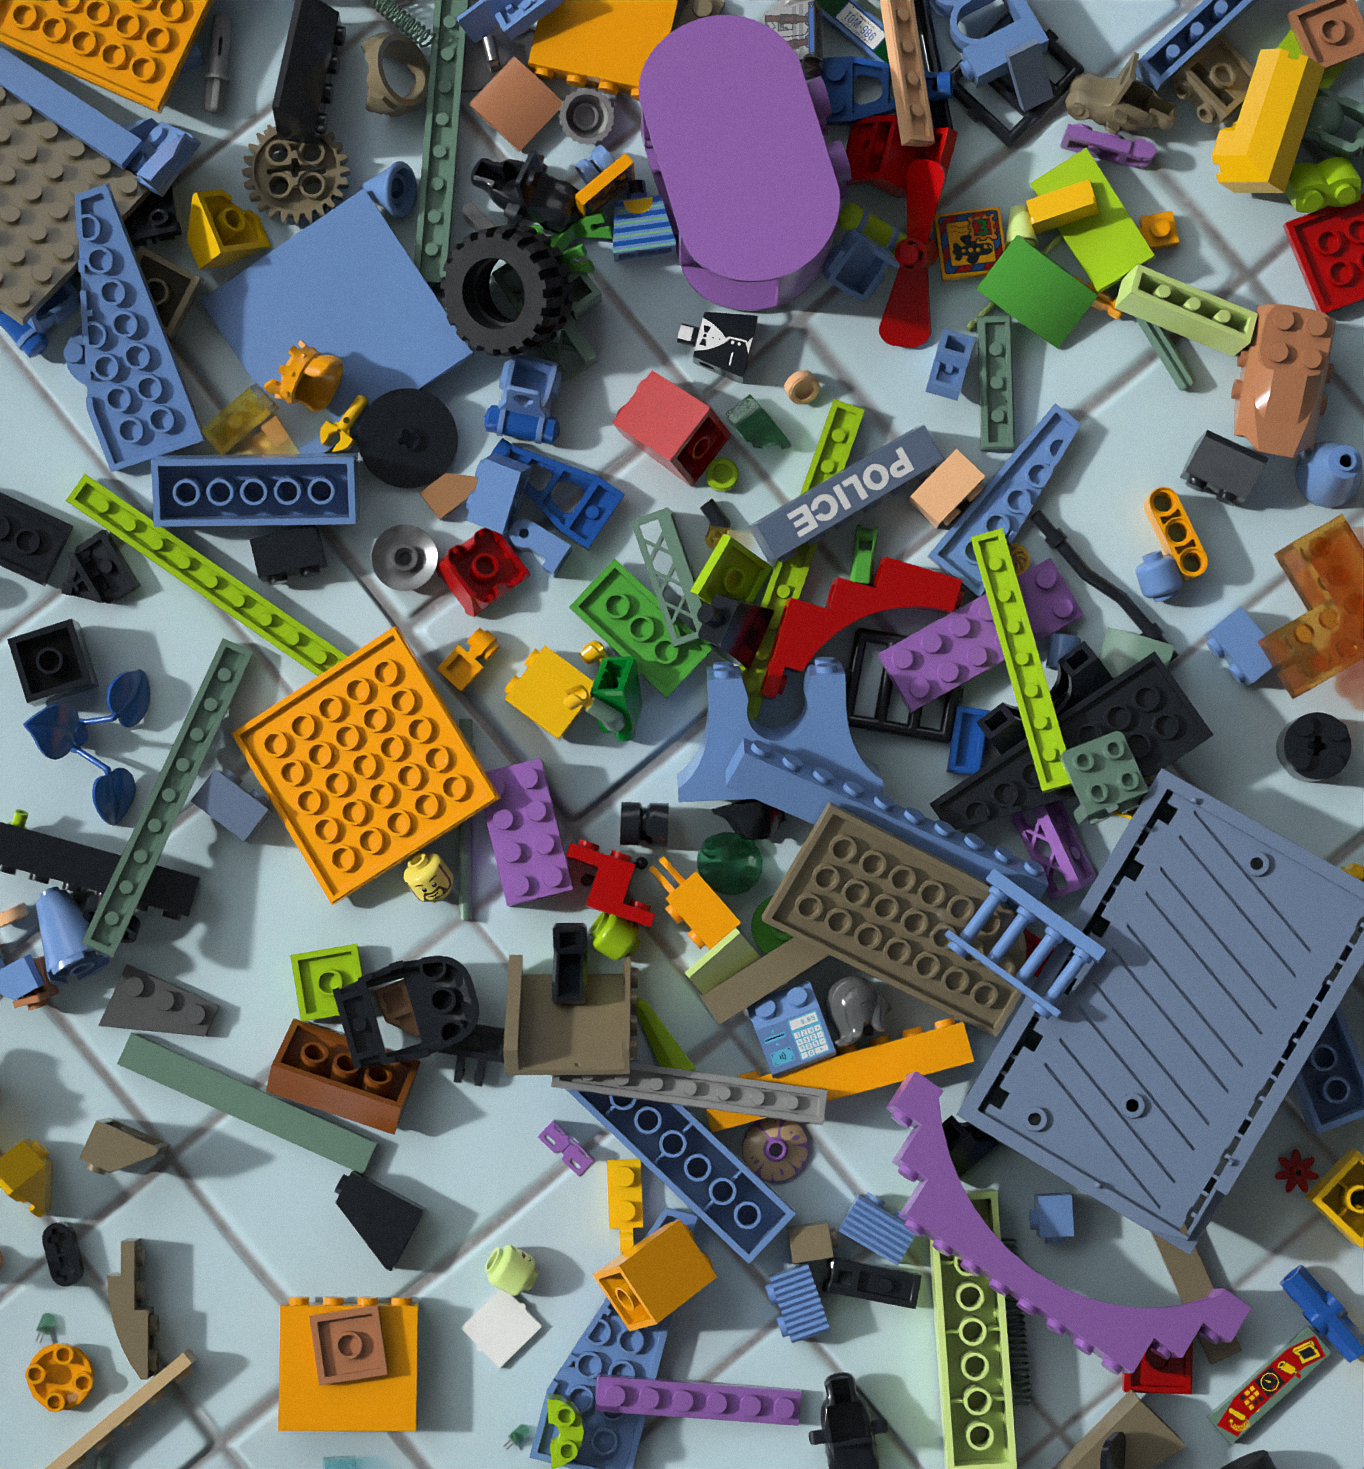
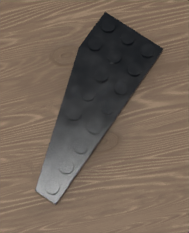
[930,651,1214,831]

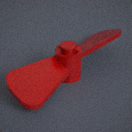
[879,159,946,348]

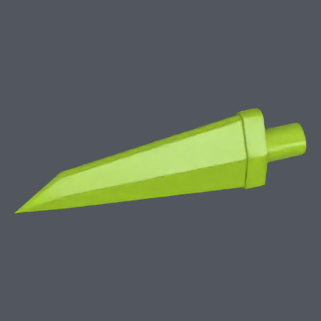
[636,997,696,1071]

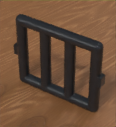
[950,11,1084,147]
[844,628,964,744]

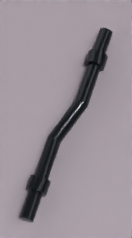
[1030,510,1179,662]

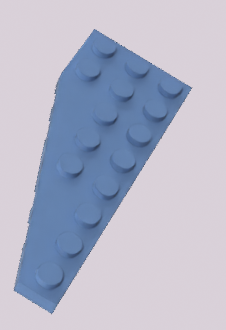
[74,183,206,472]
[529,1207,698,1469]

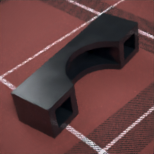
[976,641,1113,755]

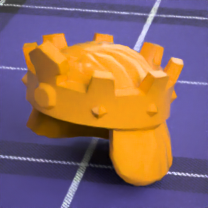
[264,340,344,412]

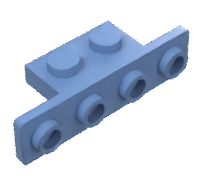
[457,0,564,42]

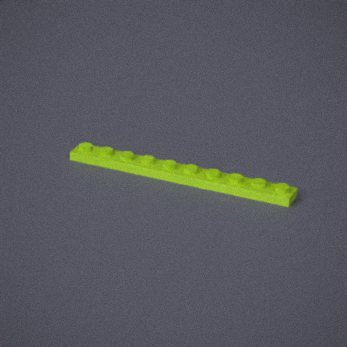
[740,399,865,721]
[65,474,348,676]

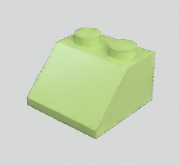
[685,928,761,995]

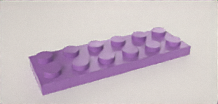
[877,558,1084,713]

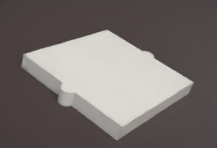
[461,1289,542,1369]

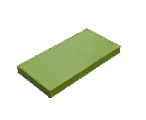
[1030,147,1156,294]

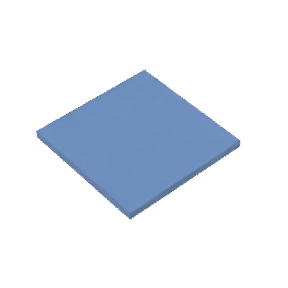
[200,188,474,454]

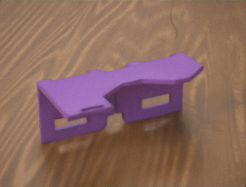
[538,1120,595,1176]

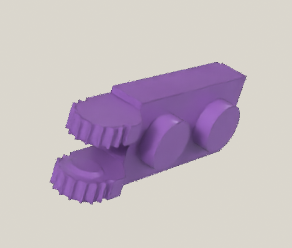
[1060,124,1157,169]

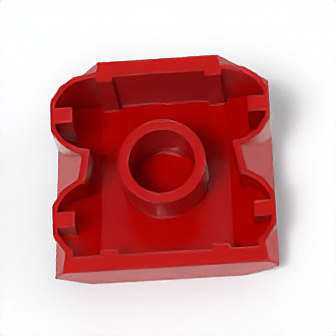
[436,528,531,617]

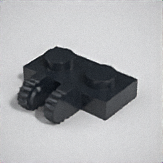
[438,1024,505,1087]

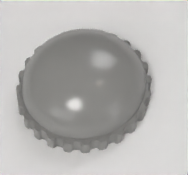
[558,88,615,145]

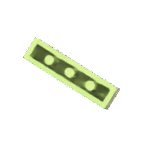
[1114,264,1258,357]

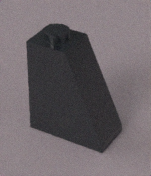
[334,1171,426,1271]

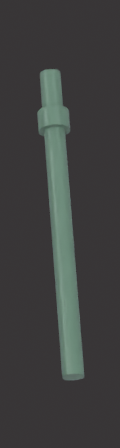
[459,719,475,920]

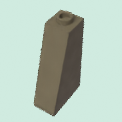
[1053,1390,1186,1469]

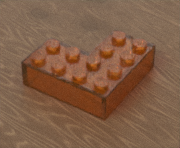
[1258,514,1364,699]

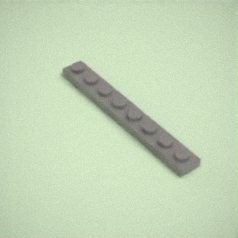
[551,1062,828,1125]

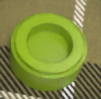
[706,458,739,492]

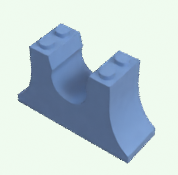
[677,657,883,802]

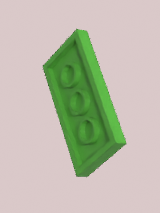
[569,558,712,699]

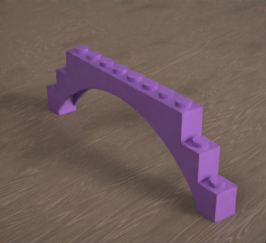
[886,1071,1252,1375]

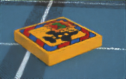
[575,154,635,218]
[934,206,1006,282]

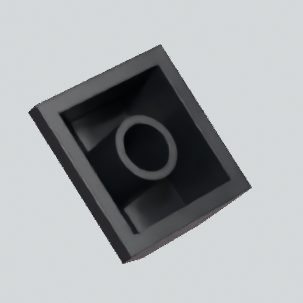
[1180,430,1269,506]

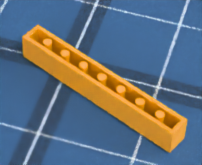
[705,1017,974,1133]

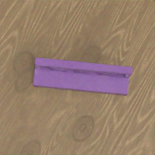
[1011,801,1097,901]

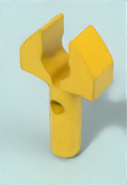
[320,394,369,453]

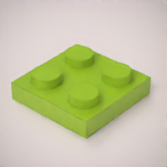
[690,534,773,605]
[290,943,363,1022]

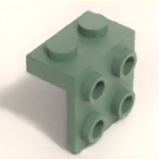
[1061,731,1149,825]

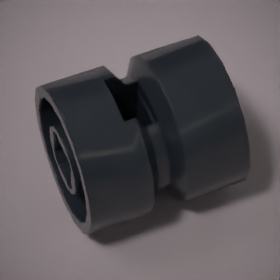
[620,802,669,847]

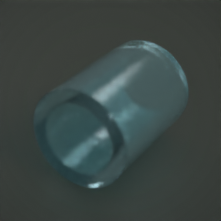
[323,1455,356,1469]

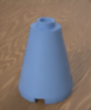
[1295,441,1363,508]
[36,887,112,985]

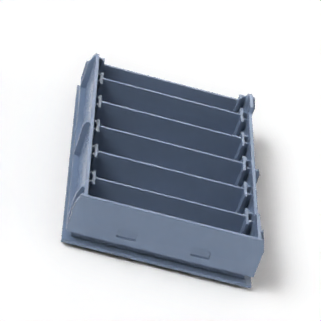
[956,768,1364,1255]

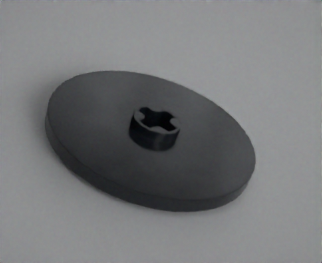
[358,388,458,488]

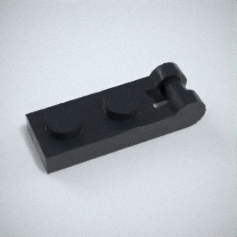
[821,1257,922,1309]

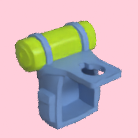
[822,202,907,302]

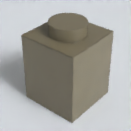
[787,1220,838,1264]

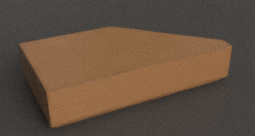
[420,473,478,521]
[374,979,421,1038]

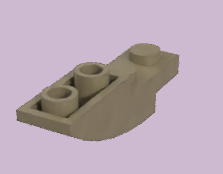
[107,1238,160,1380]

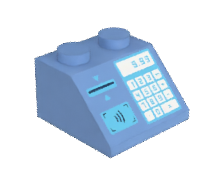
[747,980,837,1078]

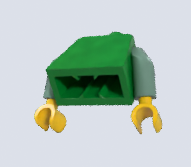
[563,641,642,742]

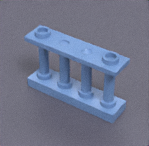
[945,869,1107,1020]

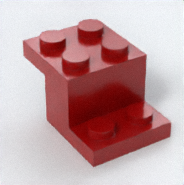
[845,114,958,198]
[566,839,656,928]

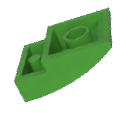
[976,235,1099,349]

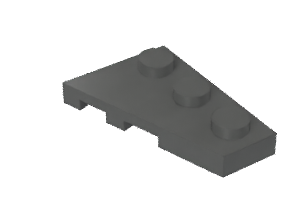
[98,964,220,1037]

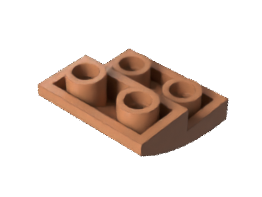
[468,57,562,152]

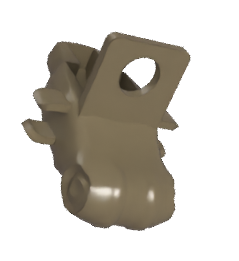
[1065,52,1177,135]

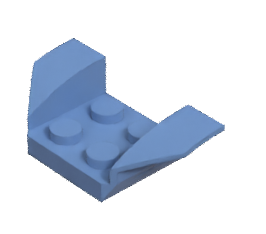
[120,118,201,197]

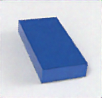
[946,705,990,776]

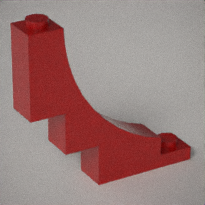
[758,557,964,700]

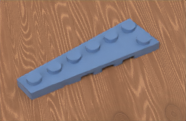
[928,403,1081,598]

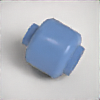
[1135,550,1184,602]

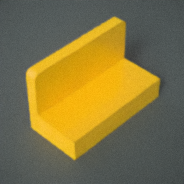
[1026,179,1100,235]

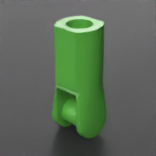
[850,524,878,586]

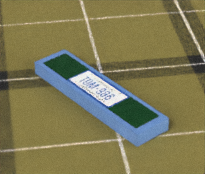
[816,0,889,63]

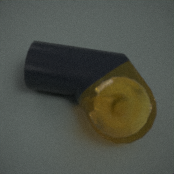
[700,499,731,549]

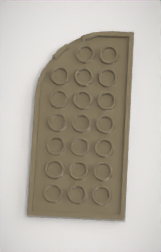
[761,801,1027,1038]

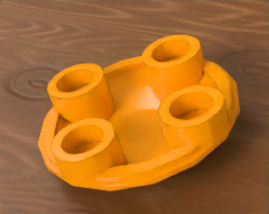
[25,1343,94,1412]

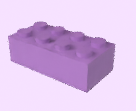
[484,758,574,907]

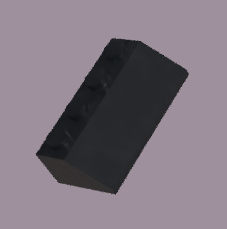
[272,0,346,145]

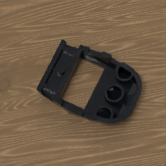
[333,955,479,1069]

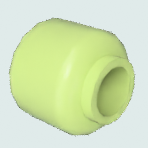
[485,1245,538,1296]

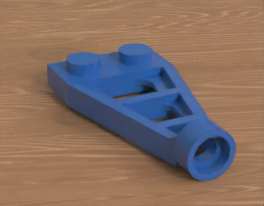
[820,56,953,126]
[491,438,625,551]

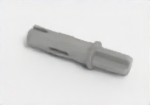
[204,14,233,114]

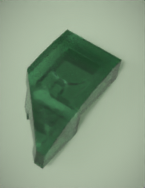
[724,394,792,449]

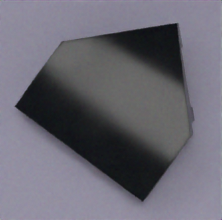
[61,530,141,604]

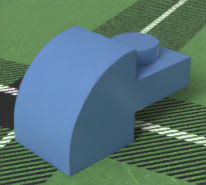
[925,328,975,401]

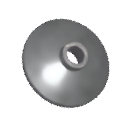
[371,524,438,591]

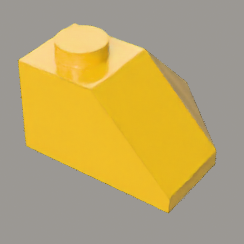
[187,189,271,270]
[0,1138,53,1218]

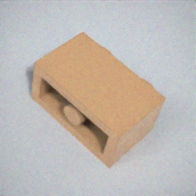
[908,449,985,529]

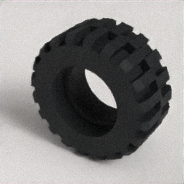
[440,224,574,357]

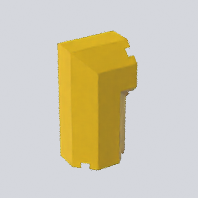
[1211,49,1325,193]

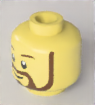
[403,852,454,903]

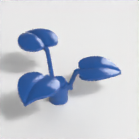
[23,669,150,826]

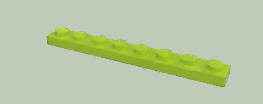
[970,528,1072,794]

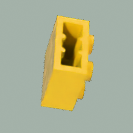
[504,645,594,742]

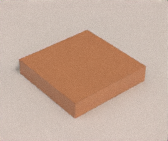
[1286,0,1364,71]
[309,1304,388,1385]

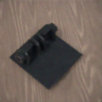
[124,185,182,247]

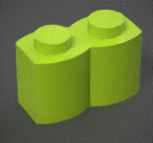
[1285,157,1361,213]

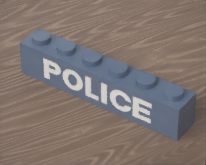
[748,425,944,563]

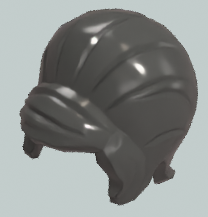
[825,976,892,1048]

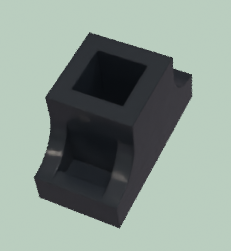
[942,1115,999,1178]

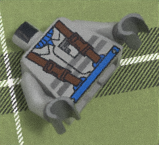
[763,0,824,78]

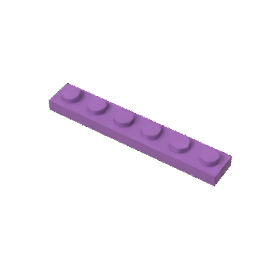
[594,1374,802,1426]

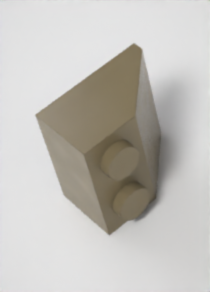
[79,1118,170,1175]

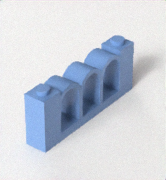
[929,0,1049,88]

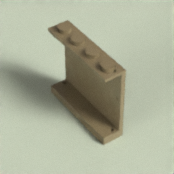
[503,954,638,1075]

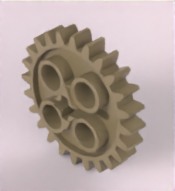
[242,124,351,227]

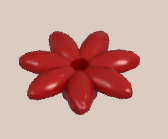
[1274,1149,1319,1193]

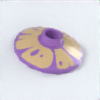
[742,1118,809,1183]

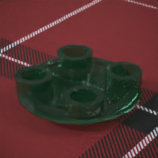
[697,832,763,896]

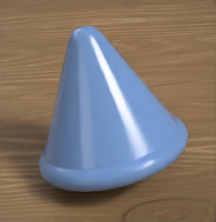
[360,161,417,218]

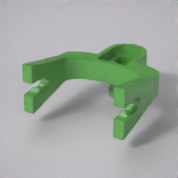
[530,209,613,273]

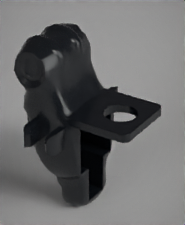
[471,150,580,233]
[809,1372,888,1469]

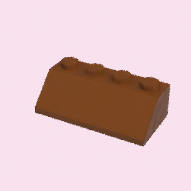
[266,1018,421,1135]

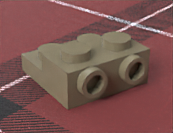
[1170,34,1255,128]

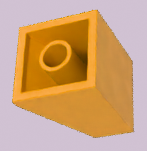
[592,1219,717,1331]

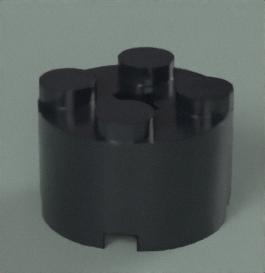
[1276,712,1352,782]

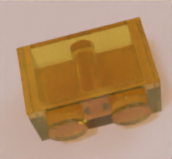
[200,383,279,456]

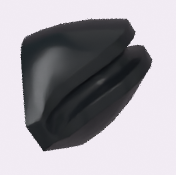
[711,799,786,840]

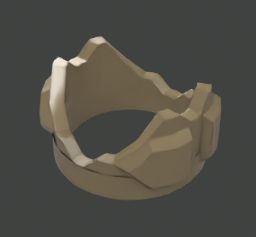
[361,32,429,118]

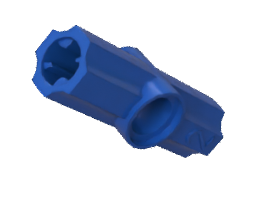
[1279,1265,1364,1363]

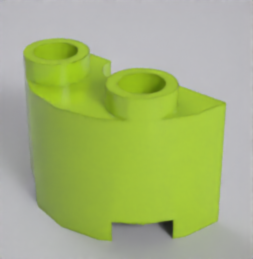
[547,1393,585,1469]

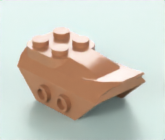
[1231,304,1336,459]

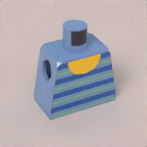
[613,180,676,262]

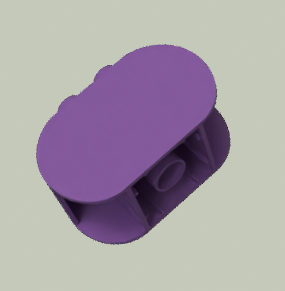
[639,15,852,311]

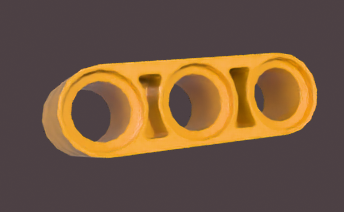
[1144,487,1208,581]

